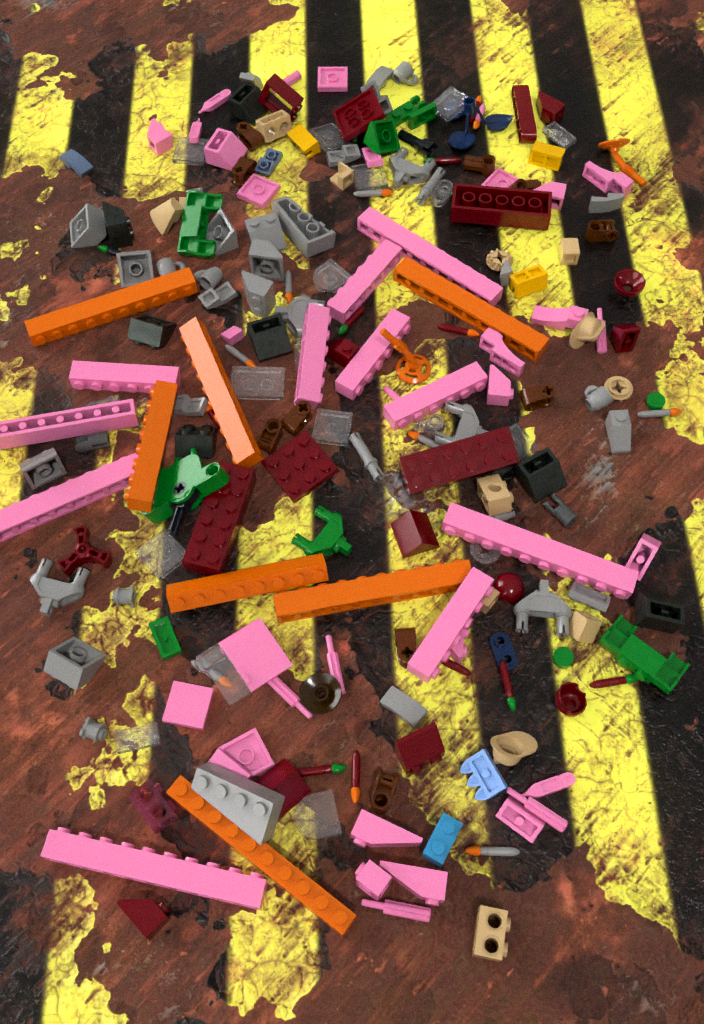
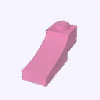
[582,161,634,197]
[531,305,589,331]
[479,327,525,378]

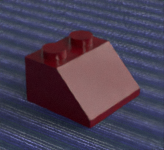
[394,722,445,775]

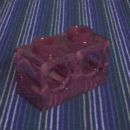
[128,779,178,835]

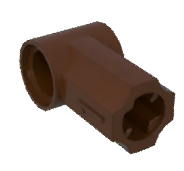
[463,155,496,177]
[508,179,542,190]

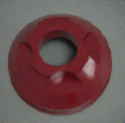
[613,269,646,297]

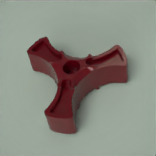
[58,526,113,577]

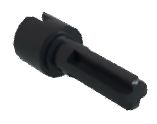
[398,129,437,158]

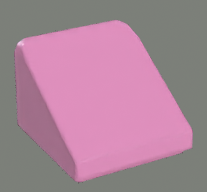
[220,326,245,346]

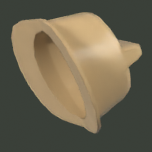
[569,312,606,349]
[490,731,538,766]

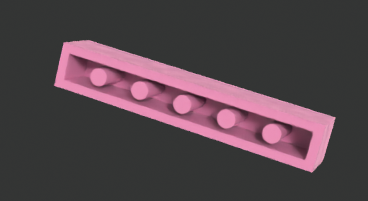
[327,239,402,324]
[294,303,332,410]
[335,308,411,400]
[69,360,181,395]
[383,361,488,431]
[407,567,494,684]

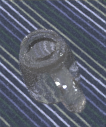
[413,414,445,440]

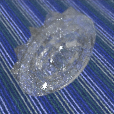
[470,542,501,565]

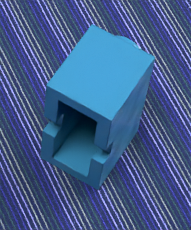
[421,812,463,868]

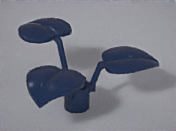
[444,97,513,149]

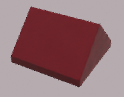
[391,510,440,558]
[256,758,311,820]

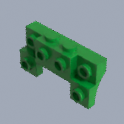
[177,190,224,259]
[599,614,691,695]

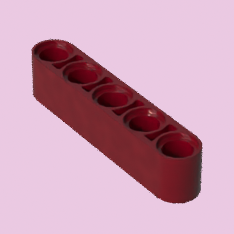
[512,85,537,143]

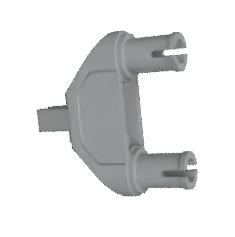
[389,146,436,189]
[274,295,325,339]
[433,400,489,445]
[30,558,90,617]
[513,579,572,638]

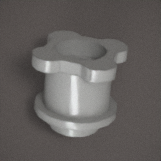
[112,585,136,608]
[79,716,108,744]

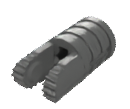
[75,431,111,452]
[542,493,579,528]

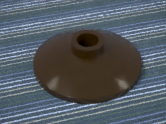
[300,673,342,714]

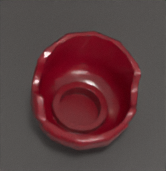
[493,573,524,604]
[555,682,587,717]

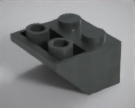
[228,81,269,125]
[247,313,293,362]
[175,424,218,458]
[514,447,567,503]
[635,588,685,634]

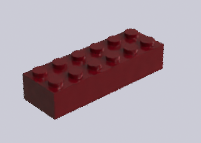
[450,183,552,230]
[398,426,520,497]
[182,461,257,576]

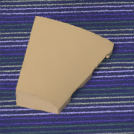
[150,198,184,235]

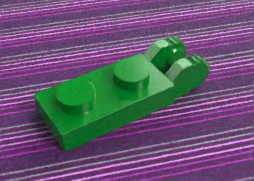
[385,95,427,127]

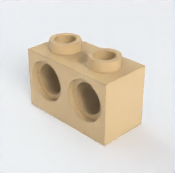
[255,110,292,143]
[472,905,511,962]

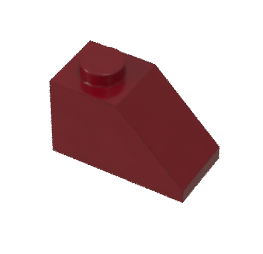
[536,91,566,126]
[610,324,641,354]
[326,338,359,368]
[116,899,171,940]

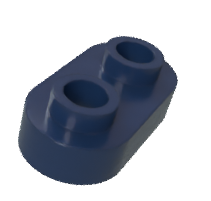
[489,632,518,672]

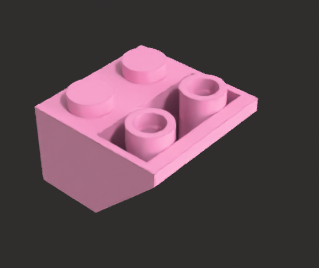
[204,128,248,171]

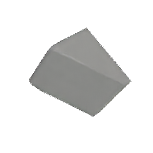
[500,260,513,286]

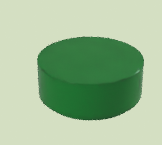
[646,392,665,410]
[552,647,574,669]

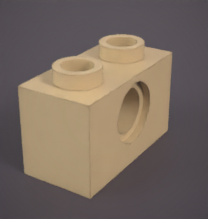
[477,474,514,516]

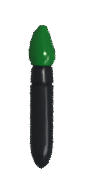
[98,245,124,256]

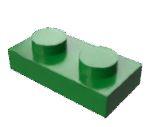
[408,102,437,130]
[149,616,182,661]

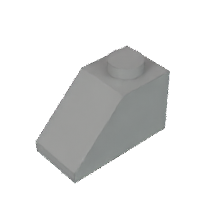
[605,409,631,454]

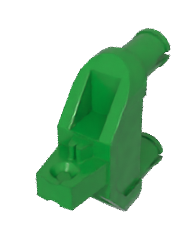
[291,505,352,557]

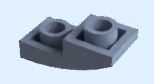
[254,148,283,176]
[59,149,93,178]

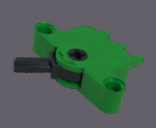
[141,448,230,535]

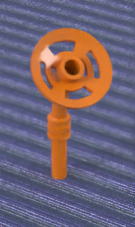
[598,138,647,187]
[380,328,431,384]

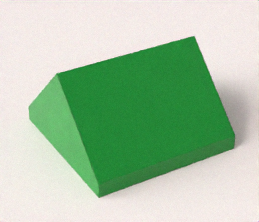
[363,118,400,154]

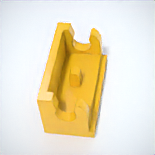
[287,124,321,158]
[528,141,566,171]
[509,264,548,299]

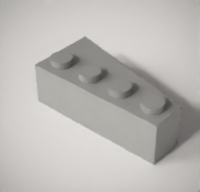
[272,196,336,258]
[191,762,285,845]

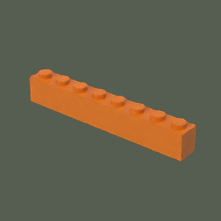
[125,380,178,513]
[166,553,329,613]

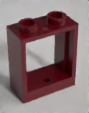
[258,73,304,122]

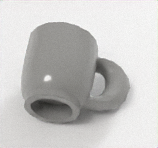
[392,61,418,85]
[156,257,186,276]
[194,266,223,290]
[584,385,613,412]

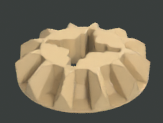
[486,248,513,271]
[604,376,633,402]

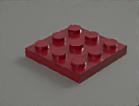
[332,87,386,143]
[261,430,339,504]

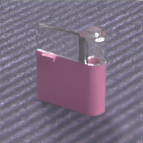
[194,618,293,706]

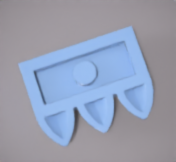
[460,749,508,801]

